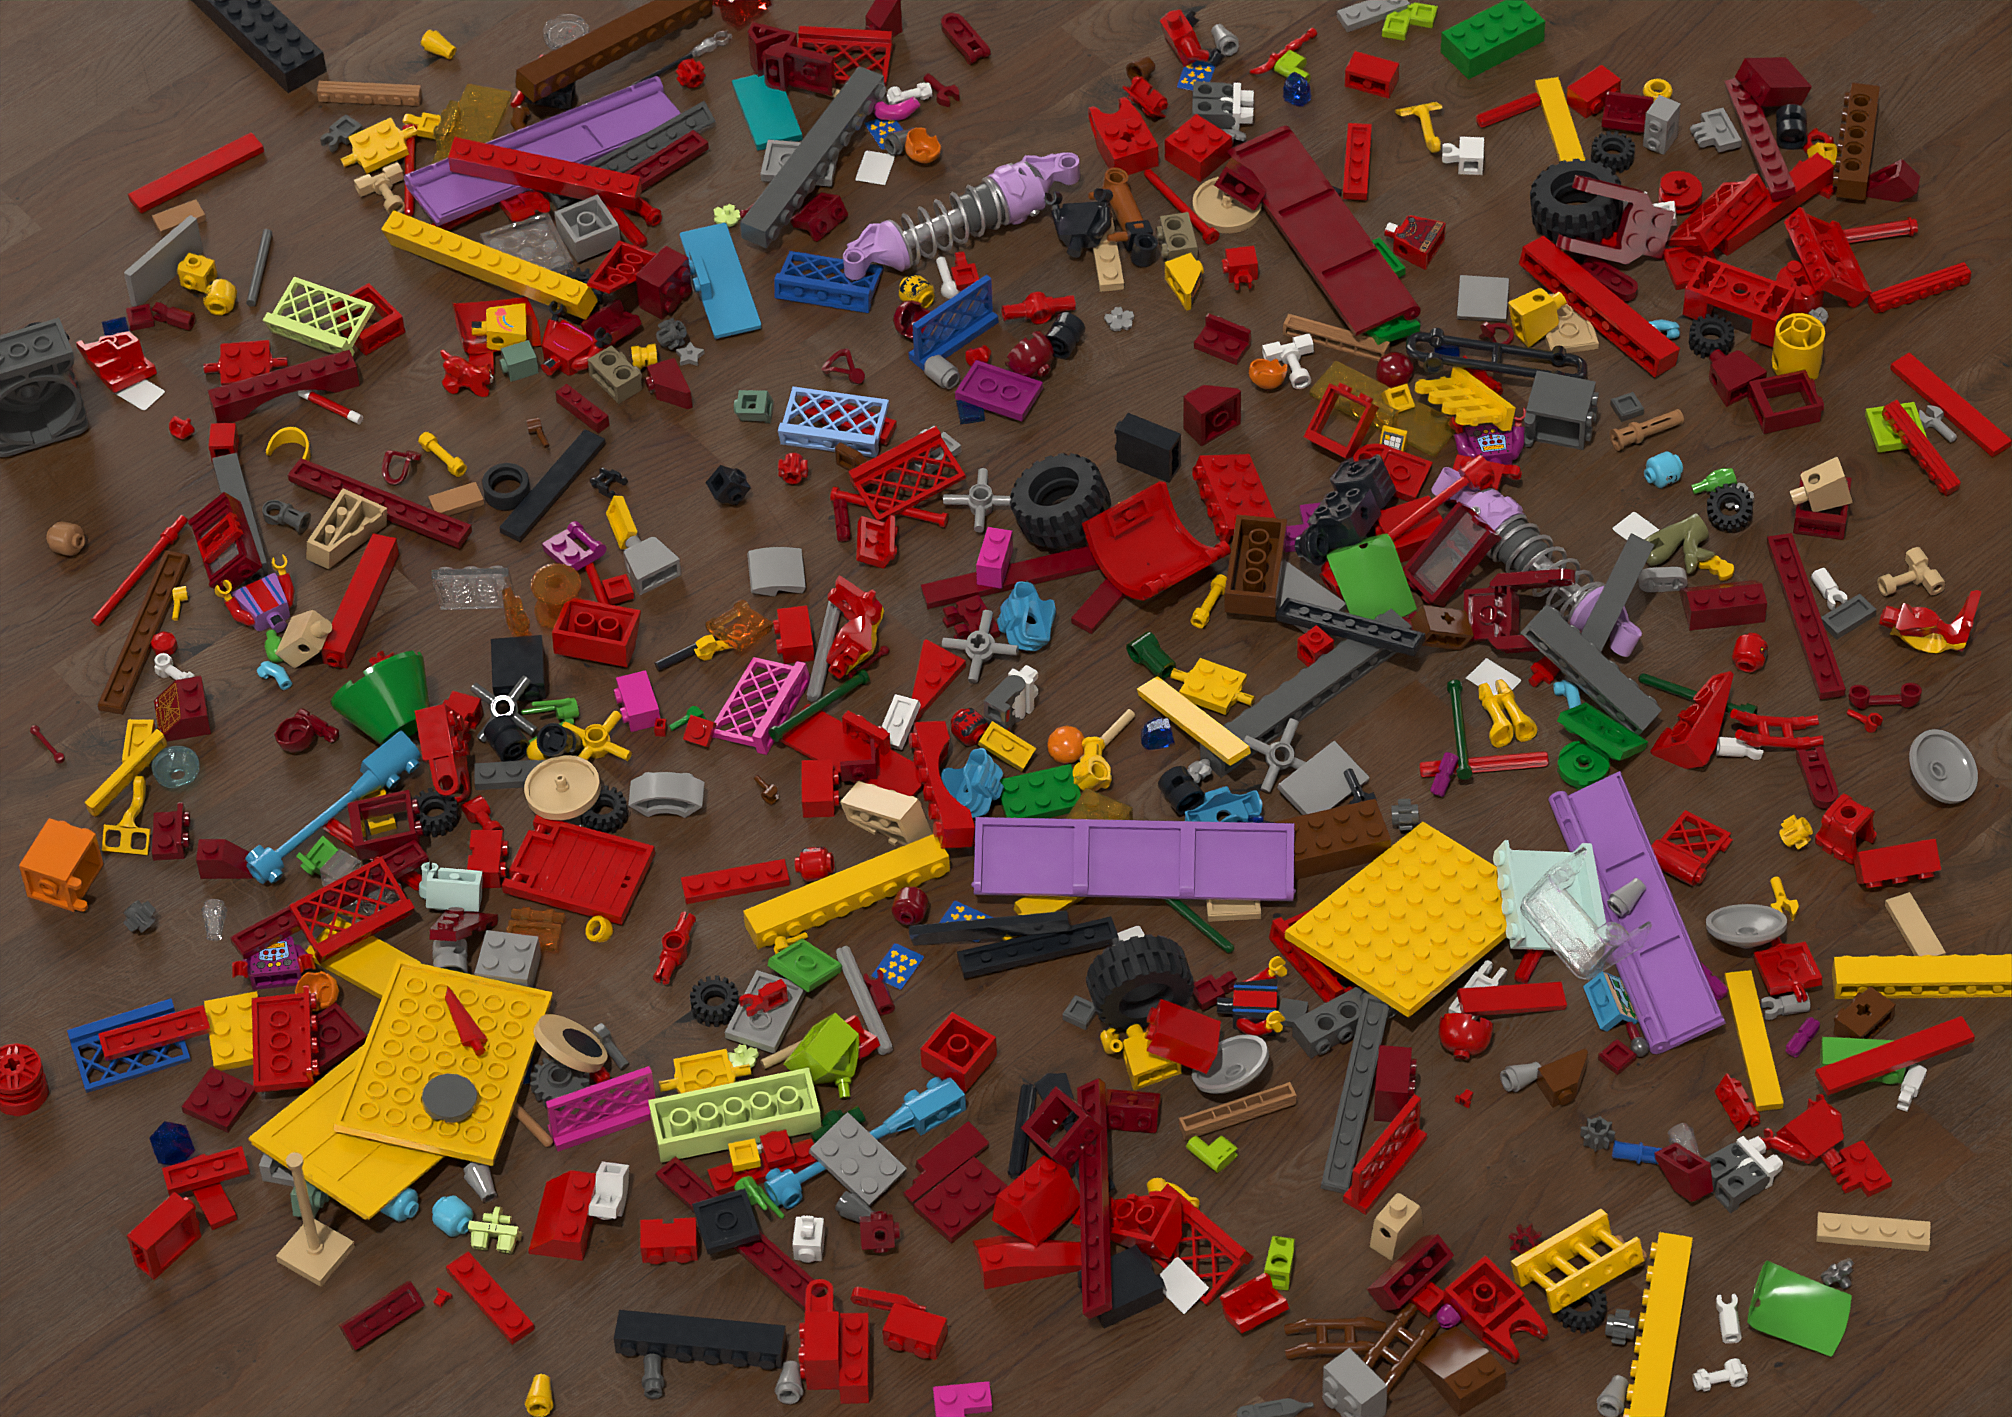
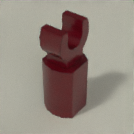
[152,302,196,330]
[864,969,895,1016]

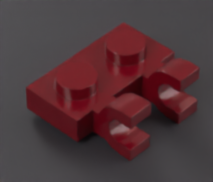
[942,595,1000,640]

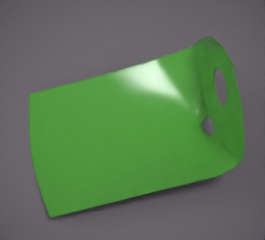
[1327,534,1417,620]
[1747,1260,1852,1357]

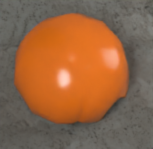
[905,128,941,164]
[1249,359,1288,389]
[1047,725,1085,764]
[295,971,339,1012]

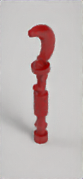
[1250,28,1317,75]

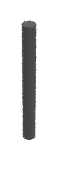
[246,229,272,307]

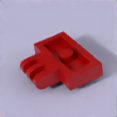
[1830,1140,1892,1197]

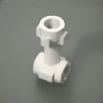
[886,83,932,105]
[154,653,195,680]
[1692,1359,1748,1391]

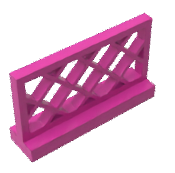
[713,657,810,755]
[546,1066,656,1152]

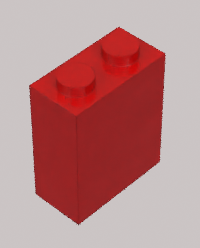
[1371,496,1448,563]
[1144,999,1221,1074]

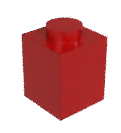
[209,423,239,462]

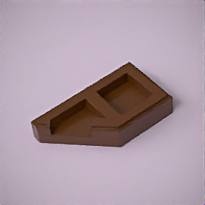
[835,442,867,471]

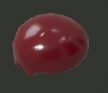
[893,300,930,339]
[1375,352,1414,388]
[274,716,314,753]

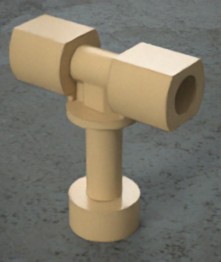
[354,162,405,215]
[1877,547,1945,596]

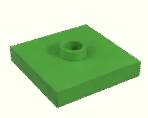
[767,939,842,992]

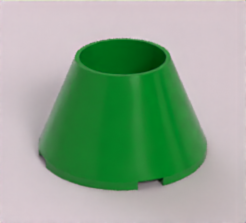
[330,651,430,745]

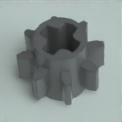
[656,318,687,350]
[1391,799,1419,831]
[123,900,156,932]
[1580,1116,1615,1151]
[1605,1308,1636,1345]

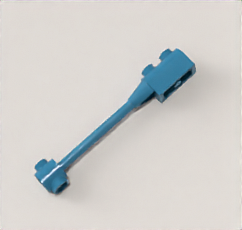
[245,730,421,884]
[764,1077,966,1209]

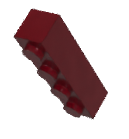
[555,384,610,434]

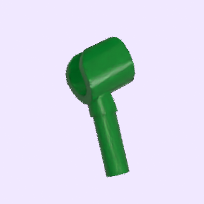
[669,706,706,731]

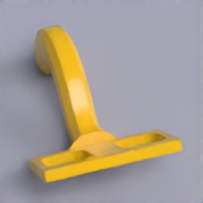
[1395,102,1442,153]
[102,776,151,855]

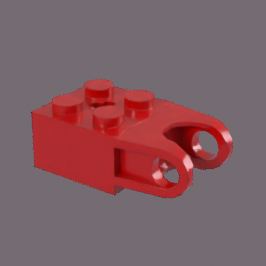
[1088,97,1159,175]
[415,704,471,803]
[1443,1255,1548,1363]
[799,1279,840,1390]

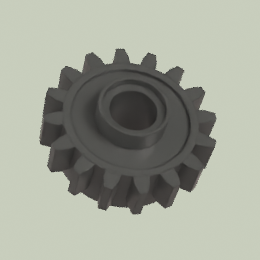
[530,1057,590,1110]

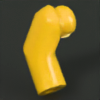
[1100,1028,1123,1054]

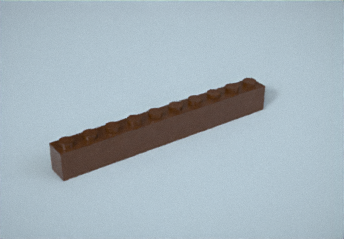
[515,0,713,103]

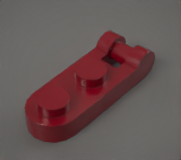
[941,13,991,65]
[1580,256,1638,301]
[1796,746,1838,808]

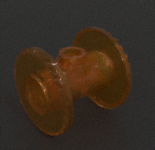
[531,563,581,630]

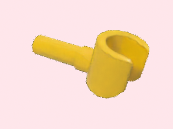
[172,586,188,621]
[774,932,808,954]

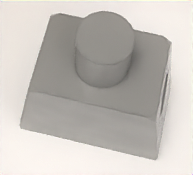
[623,536,681,595]

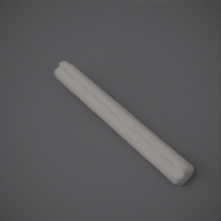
[807,601,841,702]
[836,946,892,1055]

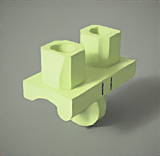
[468,1207,522,1254]

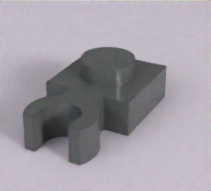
[320,114,363,152]

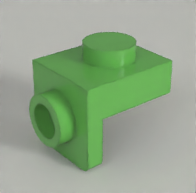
[297,836,344,877]

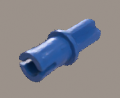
[1612,1140,1663,1164]

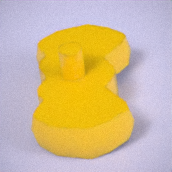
[1698,555,1735,581]

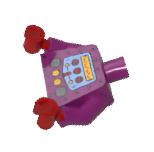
[1449,407,1526,477]
[232,936,316,990]

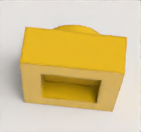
[728,1138,761,1172]

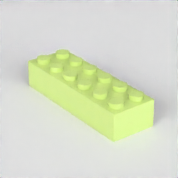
[648,1068,821,1163]

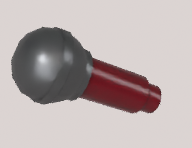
[1626,1022,1649,1057]

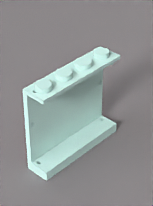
[1493,840,1609,952]

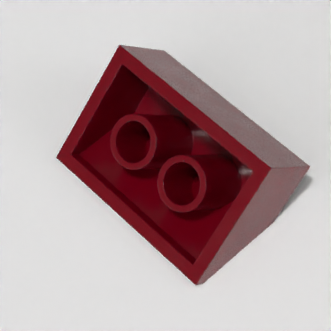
[1679,580,1767,631]

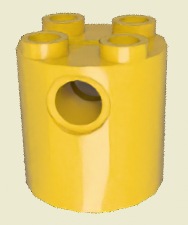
[1771,313,1825,380]

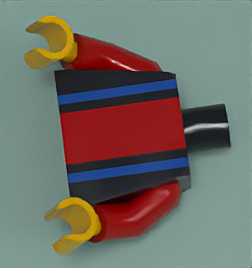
[1217,956,1287,1037]

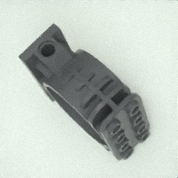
[0,318,89,457]

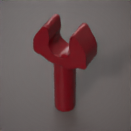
[923,73,960,107]

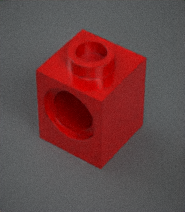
[1297,625,1334,667]

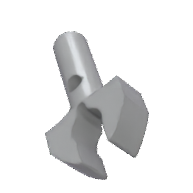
[1919,405,1957,443]

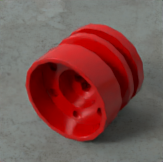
[0,1043,49,1116]

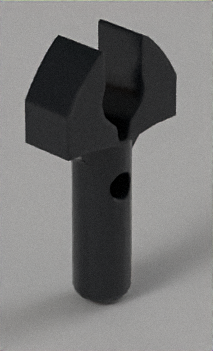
[1343,768,1377,805]

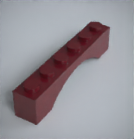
[207,349,360,423]

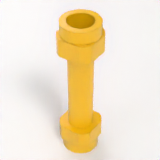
[418,432,467,477]
[1190,574,1227,628]

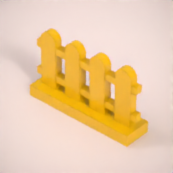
[1414,367,1515,431]

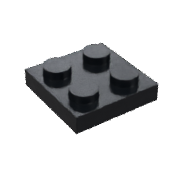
[692,1188,761,1255]

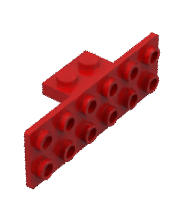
[779,704,924,796]

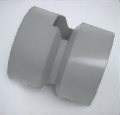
[433,938,468,974]

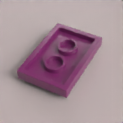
[955,360,1043,421]

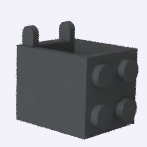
[1524,371,1599,450]

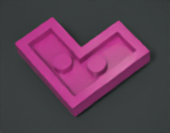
[933,1381,992,1417]

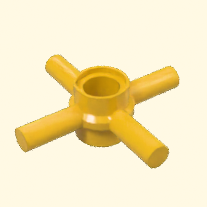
[562,711,632,761]

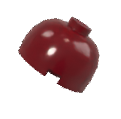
[1005,331,1054,378]

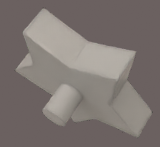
[676,342,704,366]

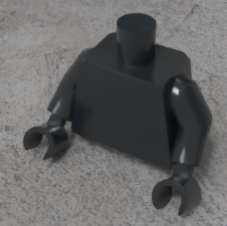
[1044,188,1113,257]

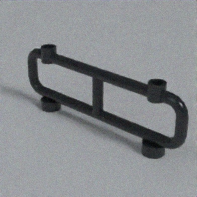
[1405,328,1588,379]

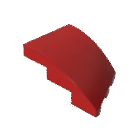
[76,331,157,393]

